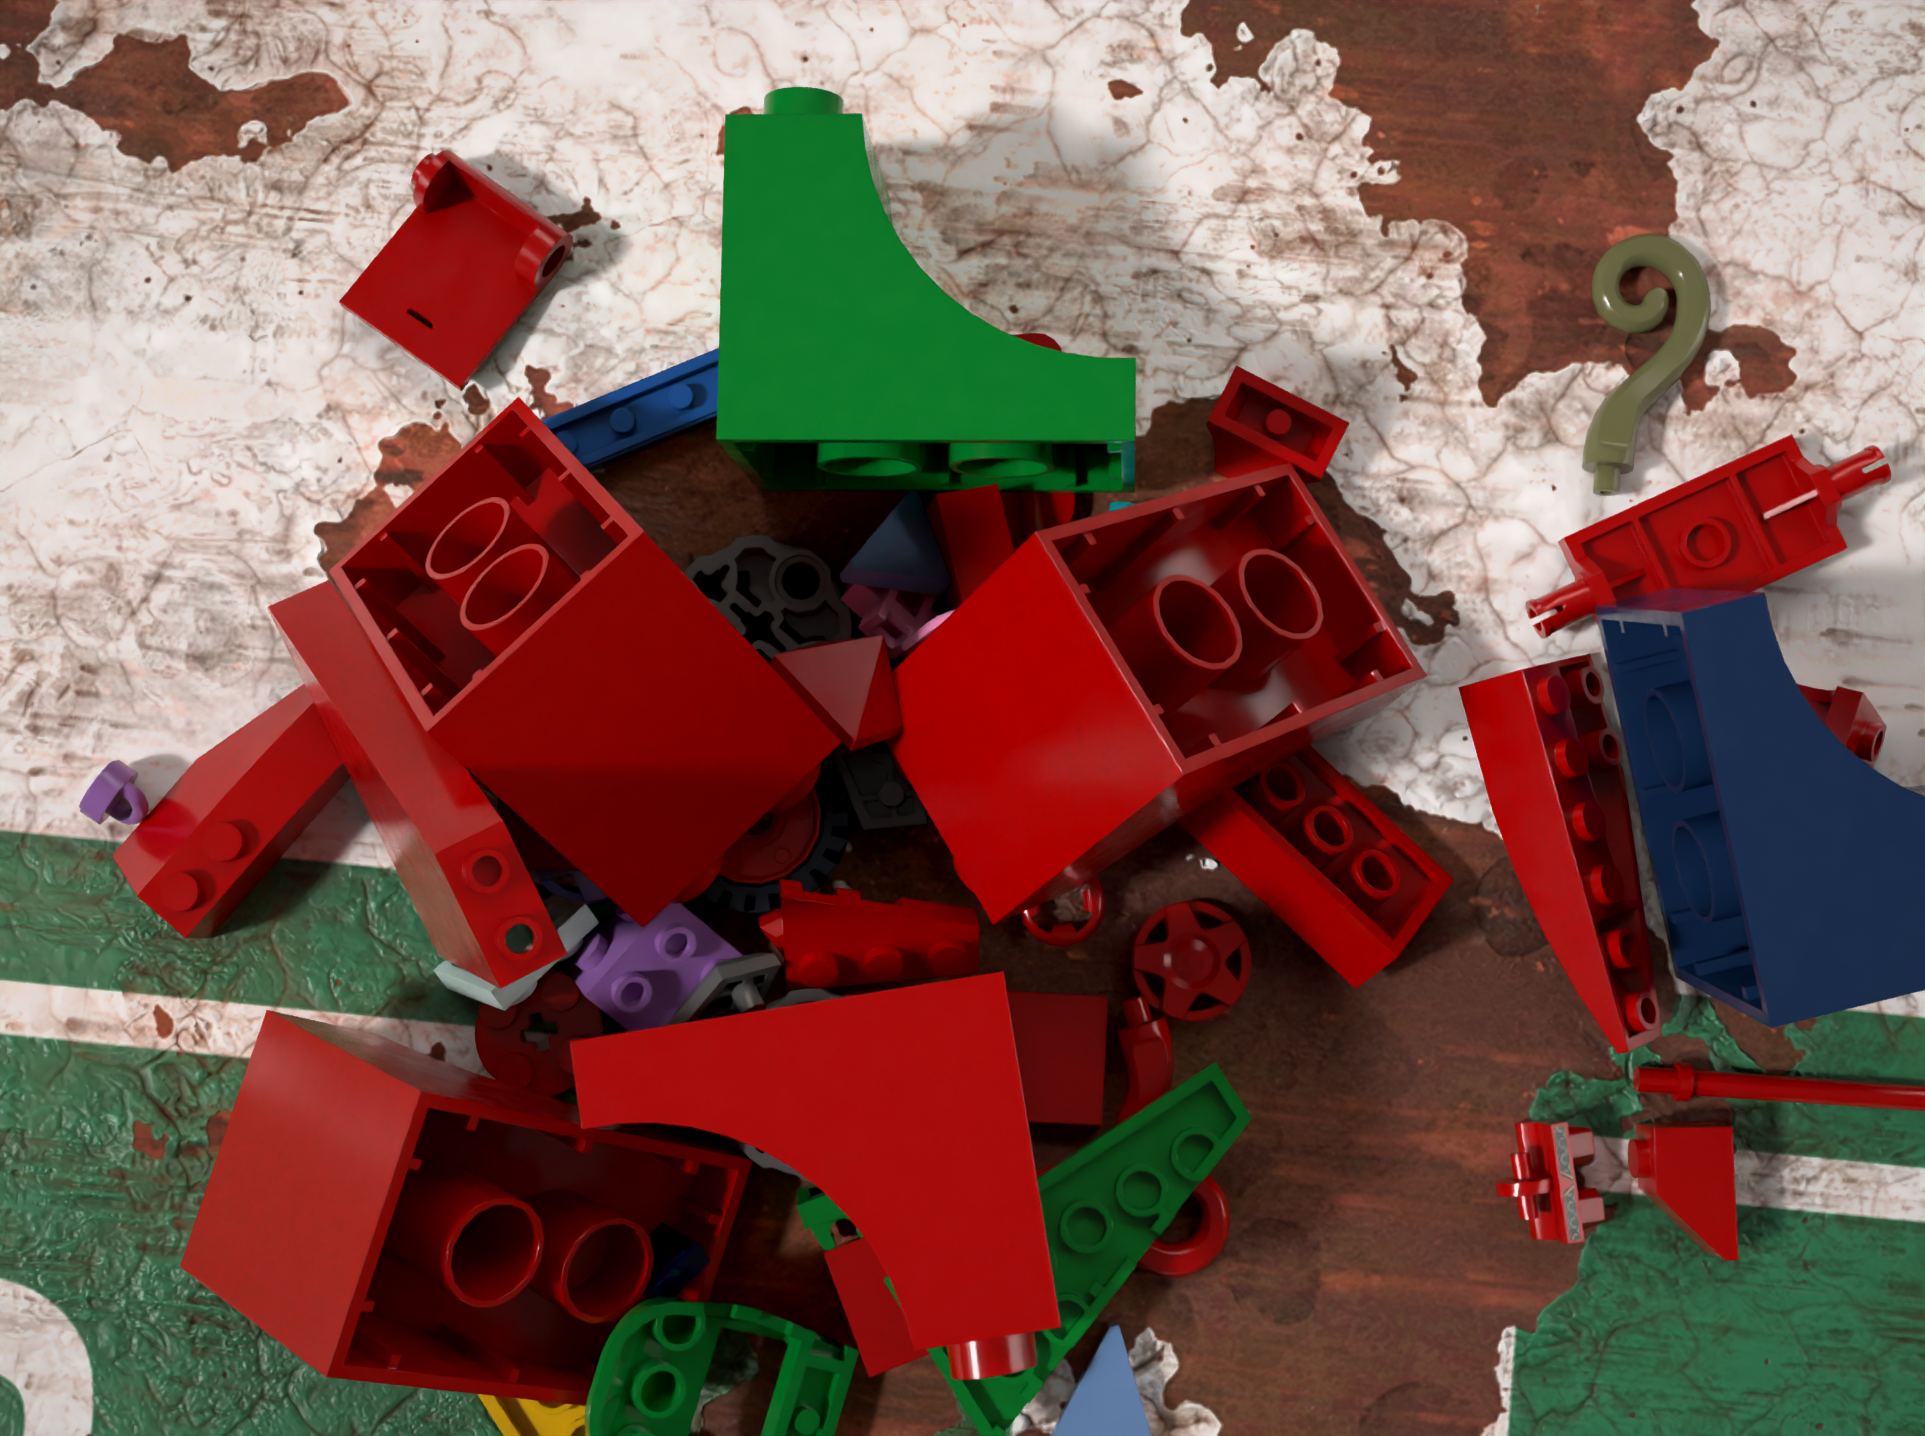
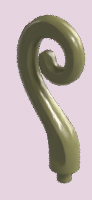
[1582,233,1711,496]

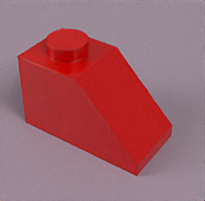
[1627,1122,1739,1260]

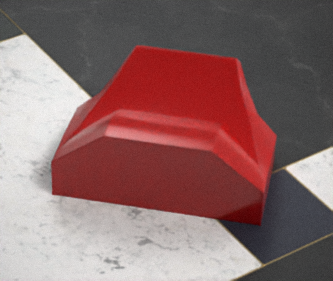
[1206,365,1350,483]

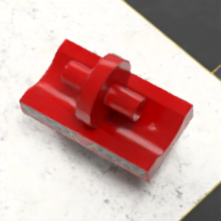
[1495,1120,1605,1244]

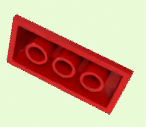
[1177,745,1454,989]

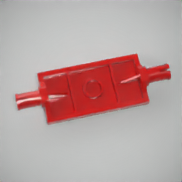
[1525,434,1892,639]

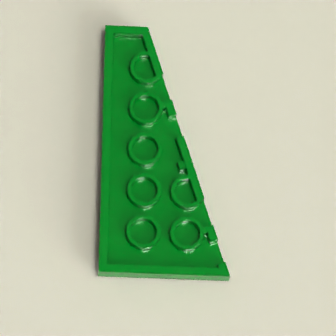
[883,1061,1252,1436]

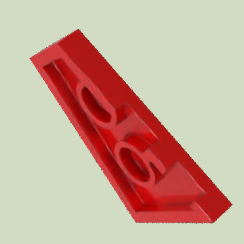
[779,879,979,992]

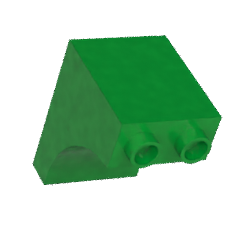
[716,87,1136,493]

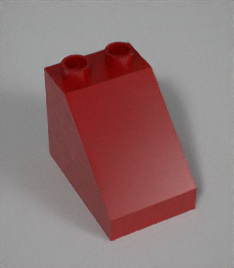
[329,397,842,928]

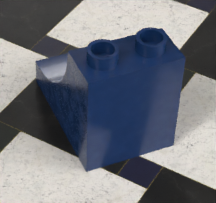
[1595,588,1925,1028]

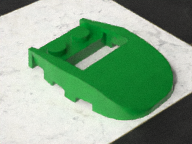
[585,1297,859,1436]

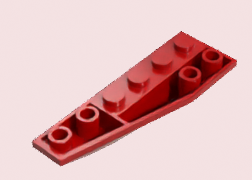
[1458,653,1662,1054]

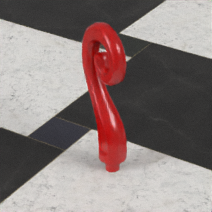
[1113,995,1230,1278]

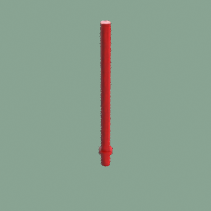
[1633,1062,1925,1111]

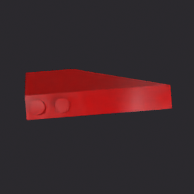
[112,684,350,938]

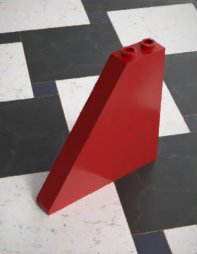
[267,580,568,989]

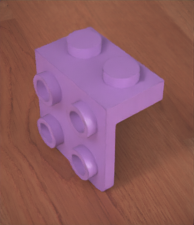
[565,903,745,1032]

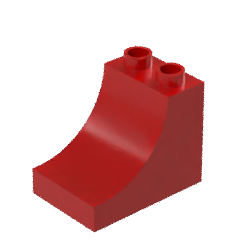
[886,462,1427,925]
[569,971,1061,1380]
[180,1010,753,1406]

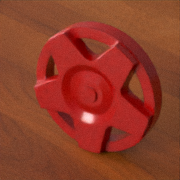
[1130,901,1251,1021]

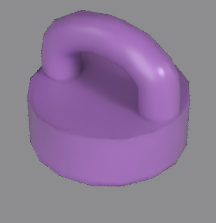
[79,760,148,825]

